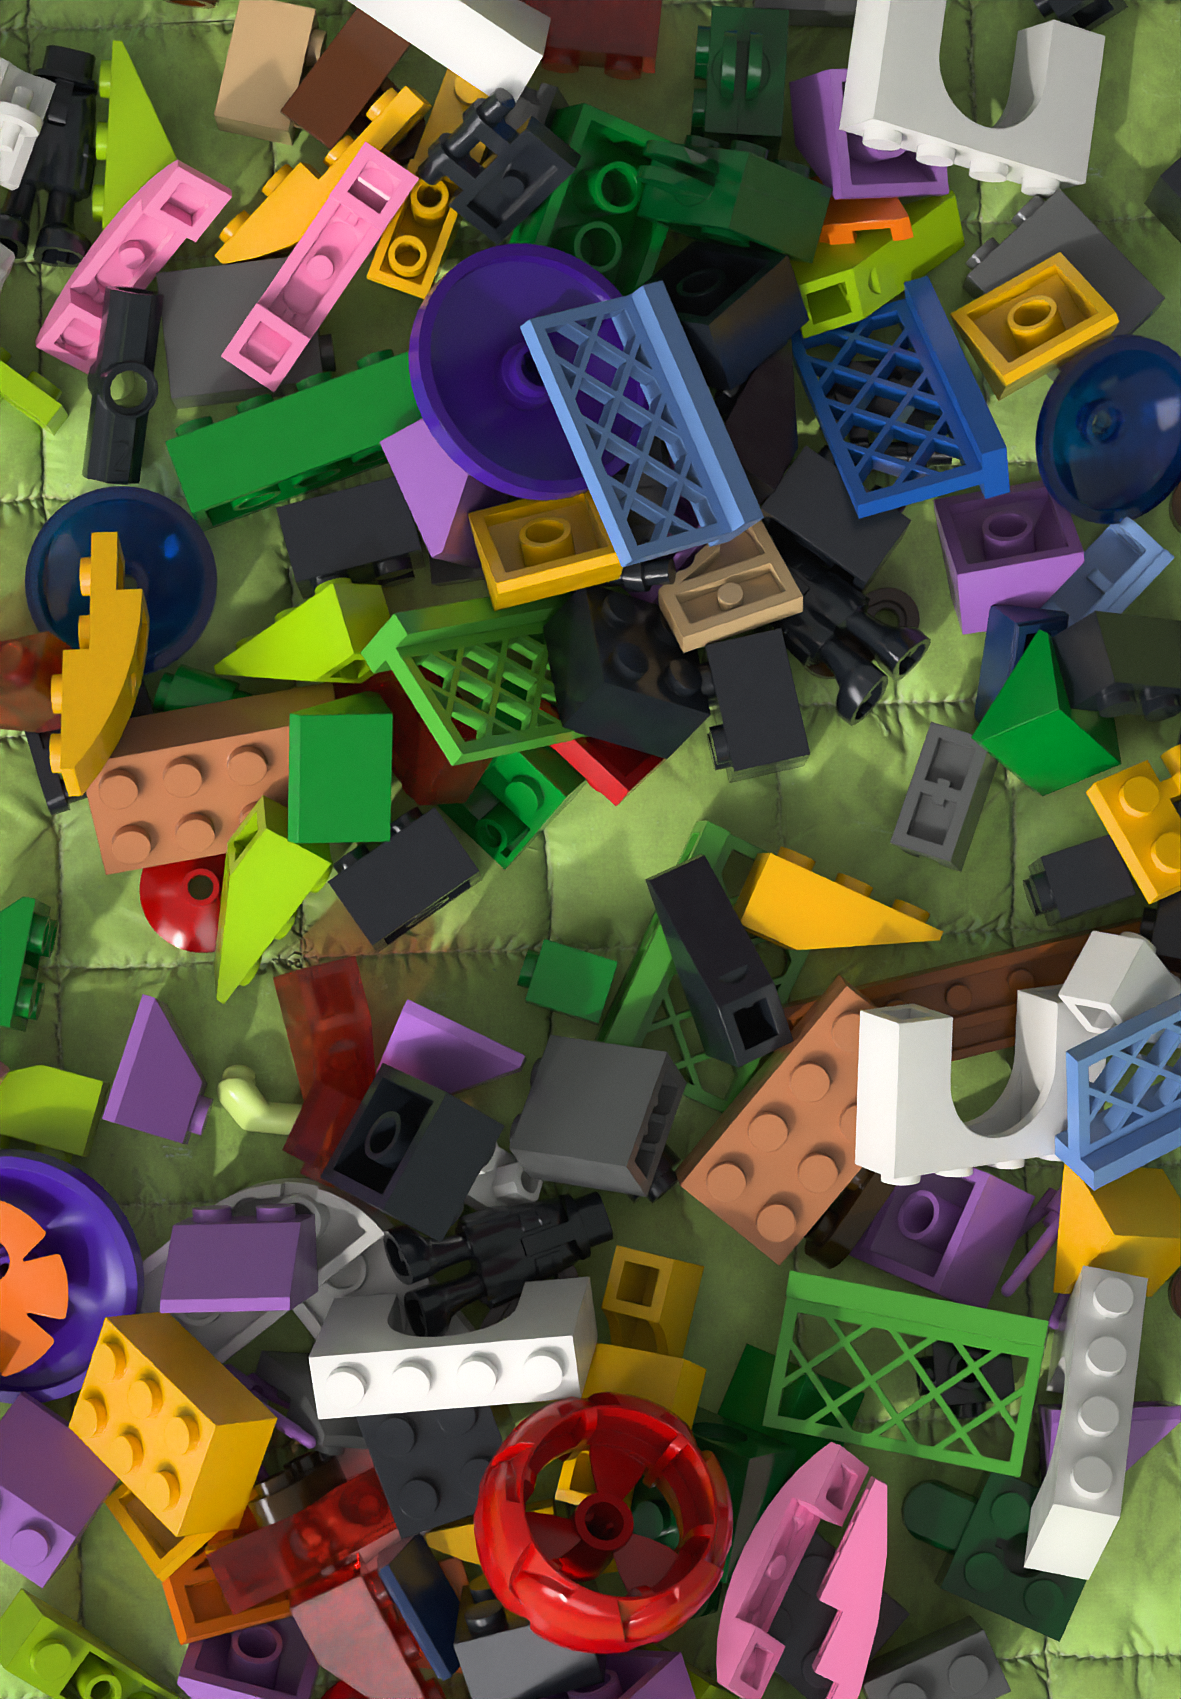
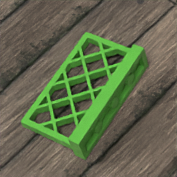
[360,591,590,766]
[594,821,811,1114]
[762,1270,1050,1478]

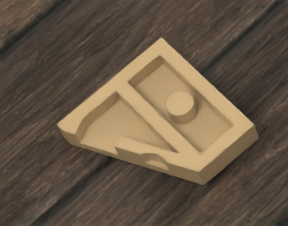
[658,520,803,653]

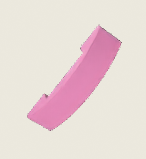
[221,142,419,393]
[35,160,232,374]
[716,1442,869,1699]

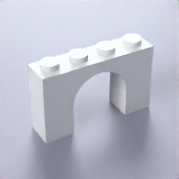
[839,0,1106,198]
[855,984,1106,1185]
[1024,1265,1148,1580]
[308,1277,598,1419]

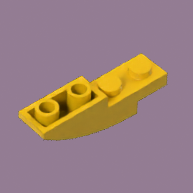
[367,68,489,299]
[214,86,433,264]
[49,532,150,796]

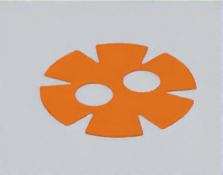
[0,1200,69,1377]

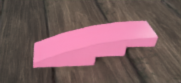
[812,1475,887,1699]

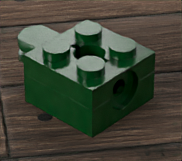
[690,5,789,162]
[636,135,833,264]
[631,1406,797,1620]
[901,1470,1087,1642]

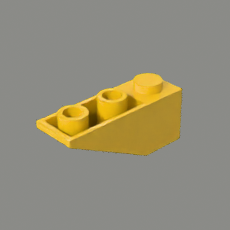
[734,846,943,950]

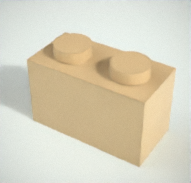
[214,0,327,146]

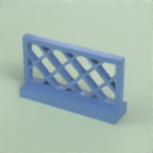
[520,281,764,568]
[1055,994,1181,1191]

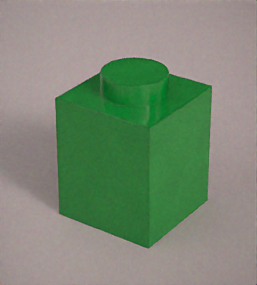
[517,939,618,1026]

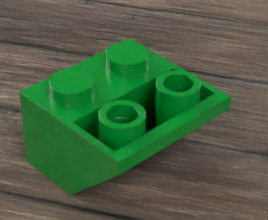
[413,679,587,870]
[0,896,58,1032]

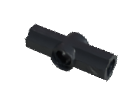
[82,285,164,485]

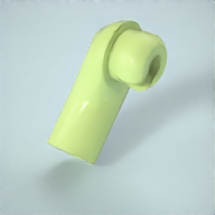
[217,1064,303,1136]

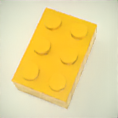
[69,1312,278,1537]

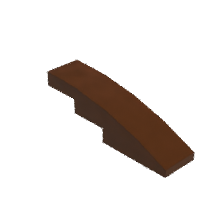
[280,8,413,150]

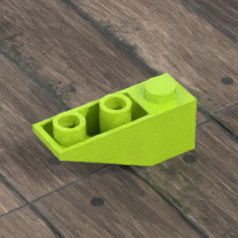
[92,40,184,245]
[790,190,965,339]
[214,578,391,683]
[214,795,333,1004]
[0,1065,110,1164]
[0,1588,183,1699]

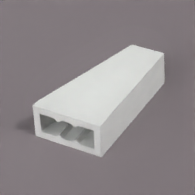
[348,0,551,103]

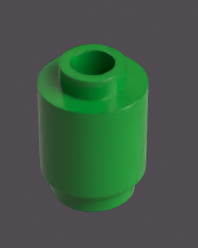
[153,664,253,712]

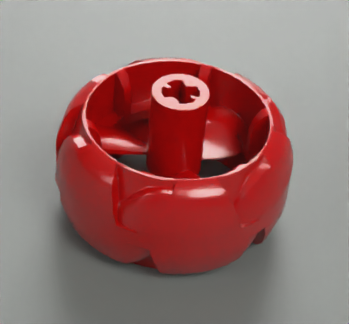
[474,1392,733,1654]

